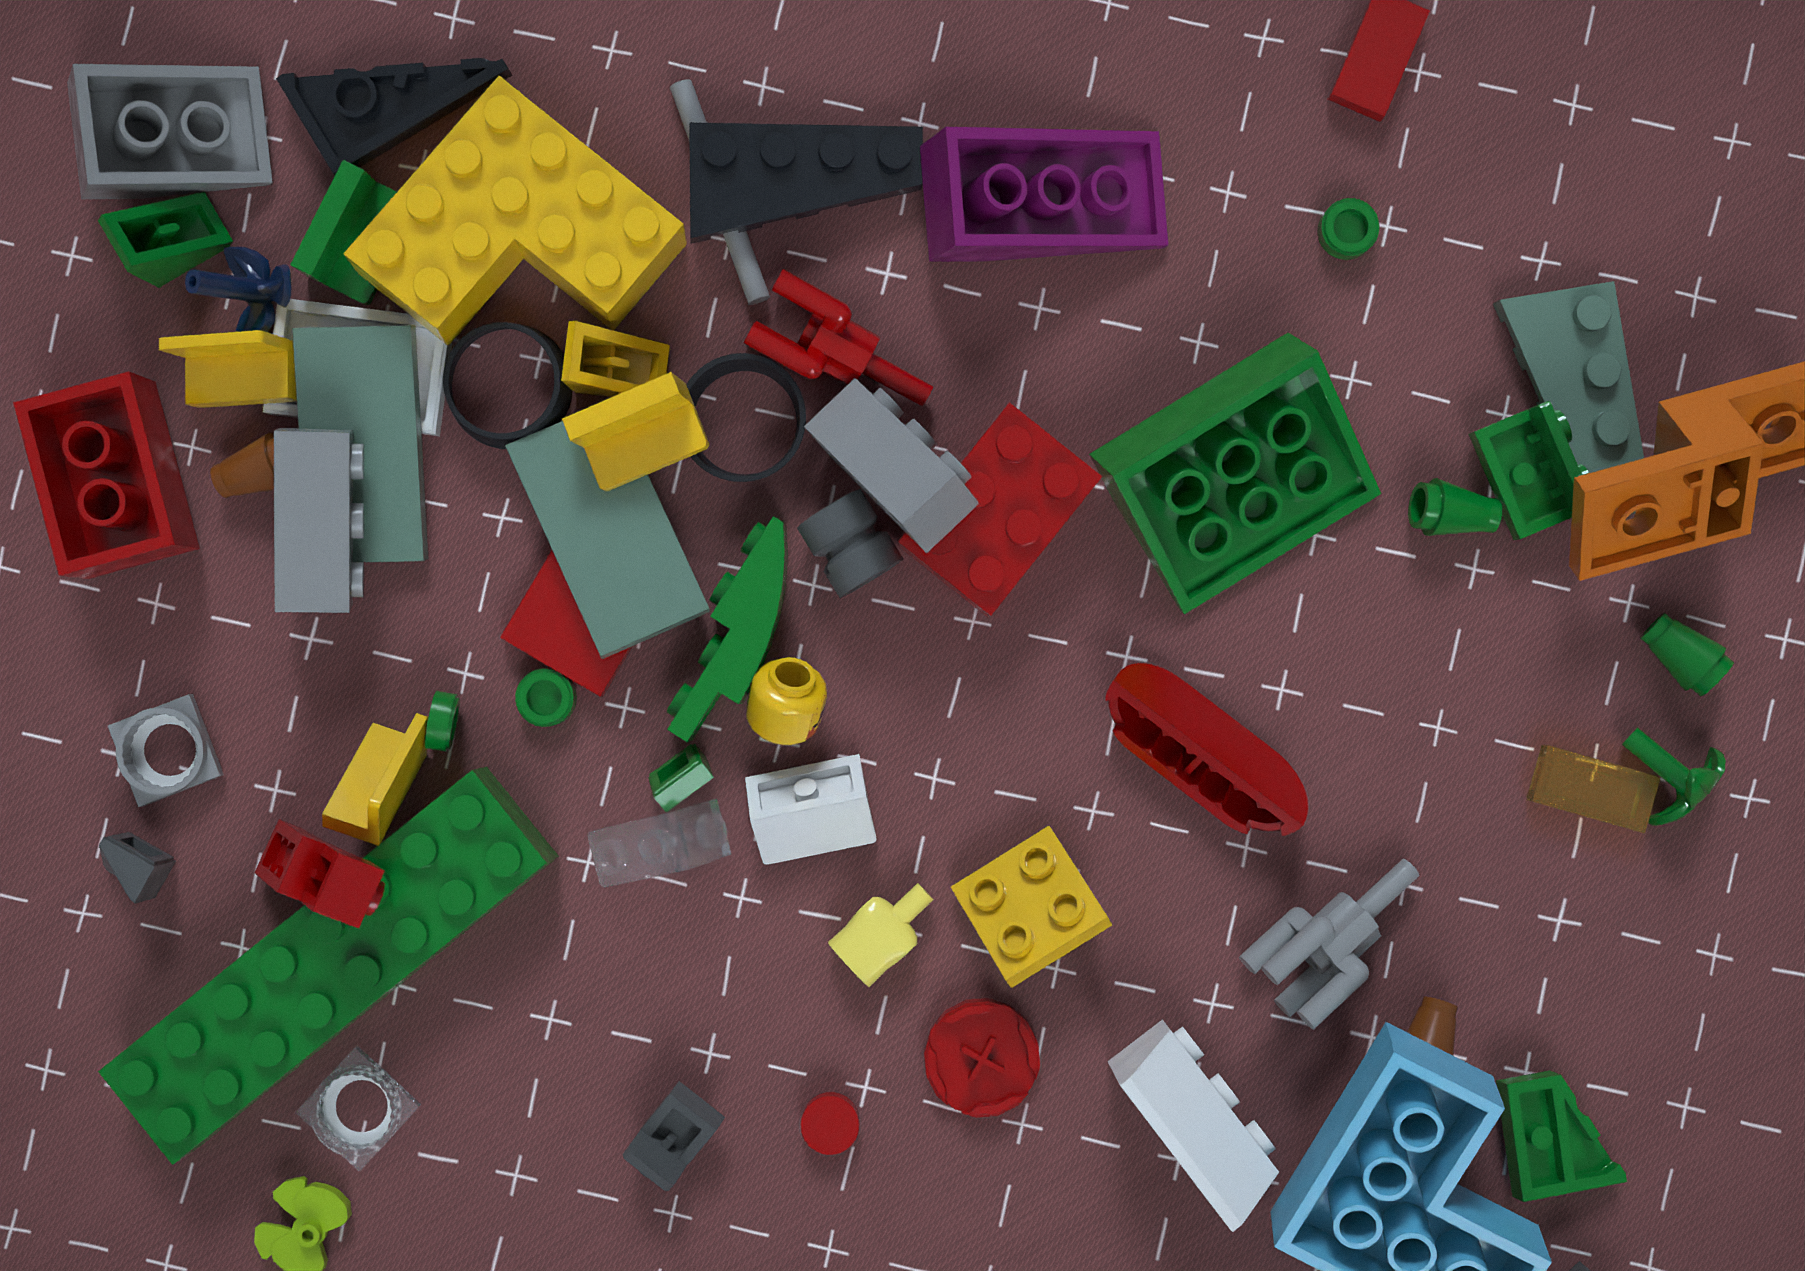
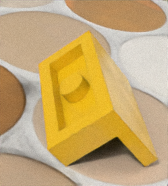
[159,330,297,408]
[562,372,709,491]
[322,713,428,846]

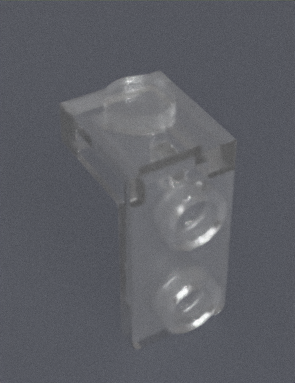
[588,798,731,888]

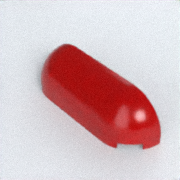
[1105,663,1309,836]

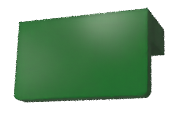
[290,160,397,305]

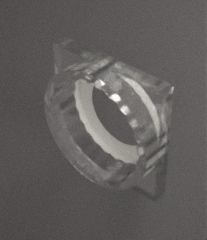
[295,1046,422,1172]

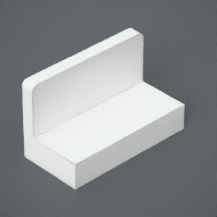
[745,754,877,864]

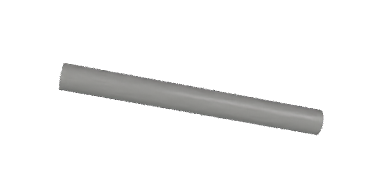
[670,79,770,305]

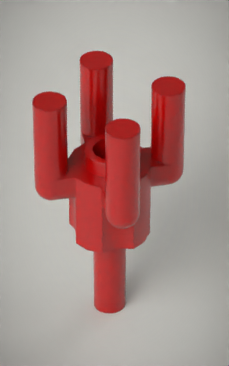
[743,269,933,406]

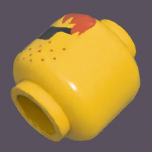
[746,657,827,745]

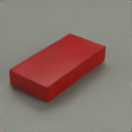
[1327,0,1430,122]

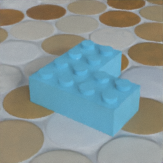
[1270,1022,1552,1271]

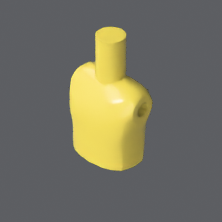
[828,883,934,987]

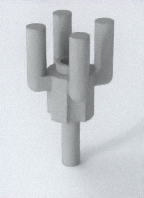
[1239,859,1420,1030]

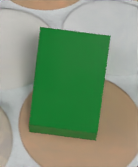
[98,192,233,288]

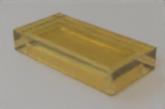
[1526,745,1661,833]

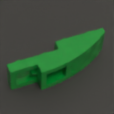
[666,516,788,742]

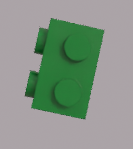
[1468,400,1589,540]

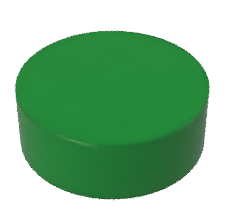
[1317,198,1380,260]
[515,669,577,727]
[425,691,460,752]

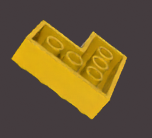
[343,76,687,346]

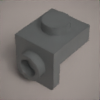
[623,1081,725,1191]

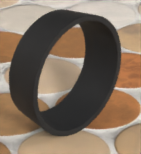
[443,322,573,449]
[686,353,806,482]

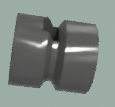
[797,489,904,599]

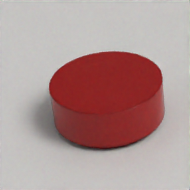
[801,1092,860,1155]

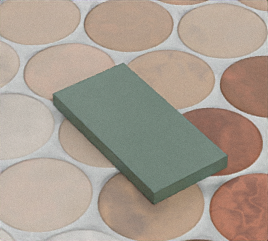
[292,325,428,562]
[505,421,710,659]

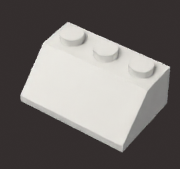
[1108,1019,1279,1232]

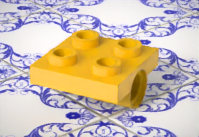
[951,826,1112,988]

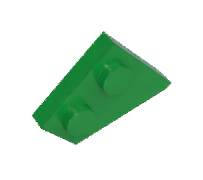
[1496,1071,1627,1202]

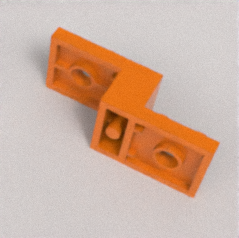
[1569,361,1805,581]

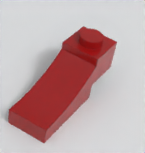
[254,819,385,928]

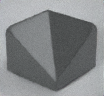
[99,832,176,904]

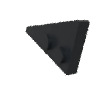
[276,58,513,175]

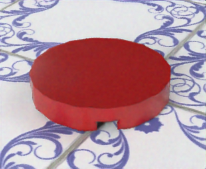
[924,998,1040,1118]

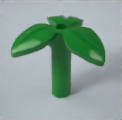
[1622,728,1726,826]

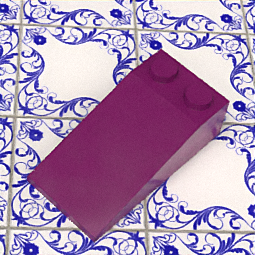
[920,127,1169,262]

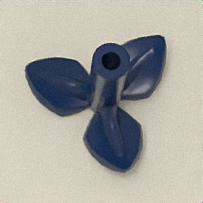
[185,246,292,332]

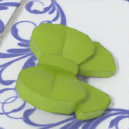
[254,1176,352,1271]

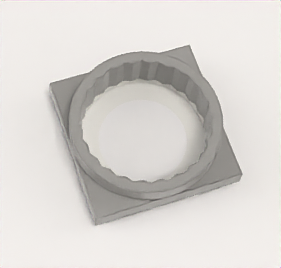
[108,694,224,807]

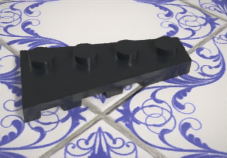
[689,122,923,244]

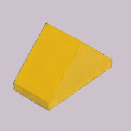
[561,321,670,397]

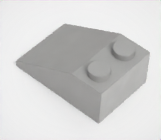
[67,64,273,199]

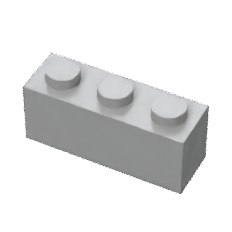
[804,378,979,553]
[274,428,364,613]

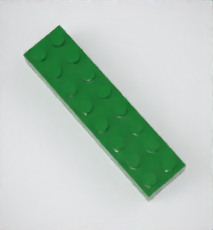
[98,767,559,1165]

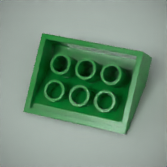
[1089,333,1381,615]

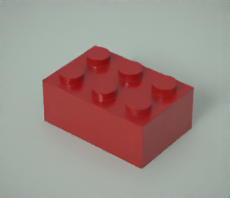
[13,371,200,579]
[898,402,1103,618]

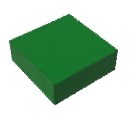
[648,743,714,812]

